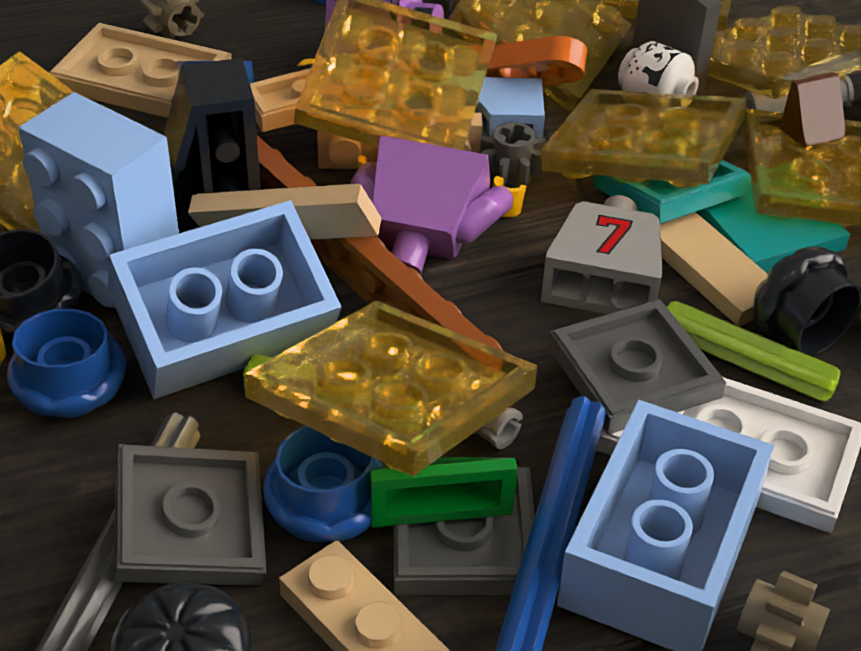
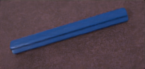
[495,396,606,651]

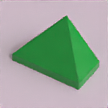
[370,457,518,527]

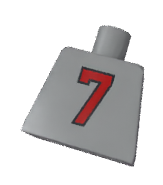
[541,195,662,314]

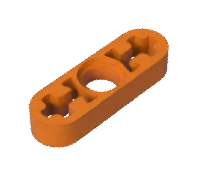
[448,36,587,86]

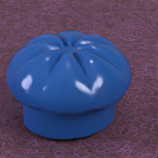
[7,309,127,418]
[263,420,384,542]

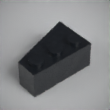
[163,58,261,234]

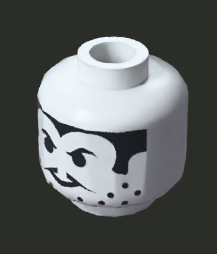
[618,41,699,117]

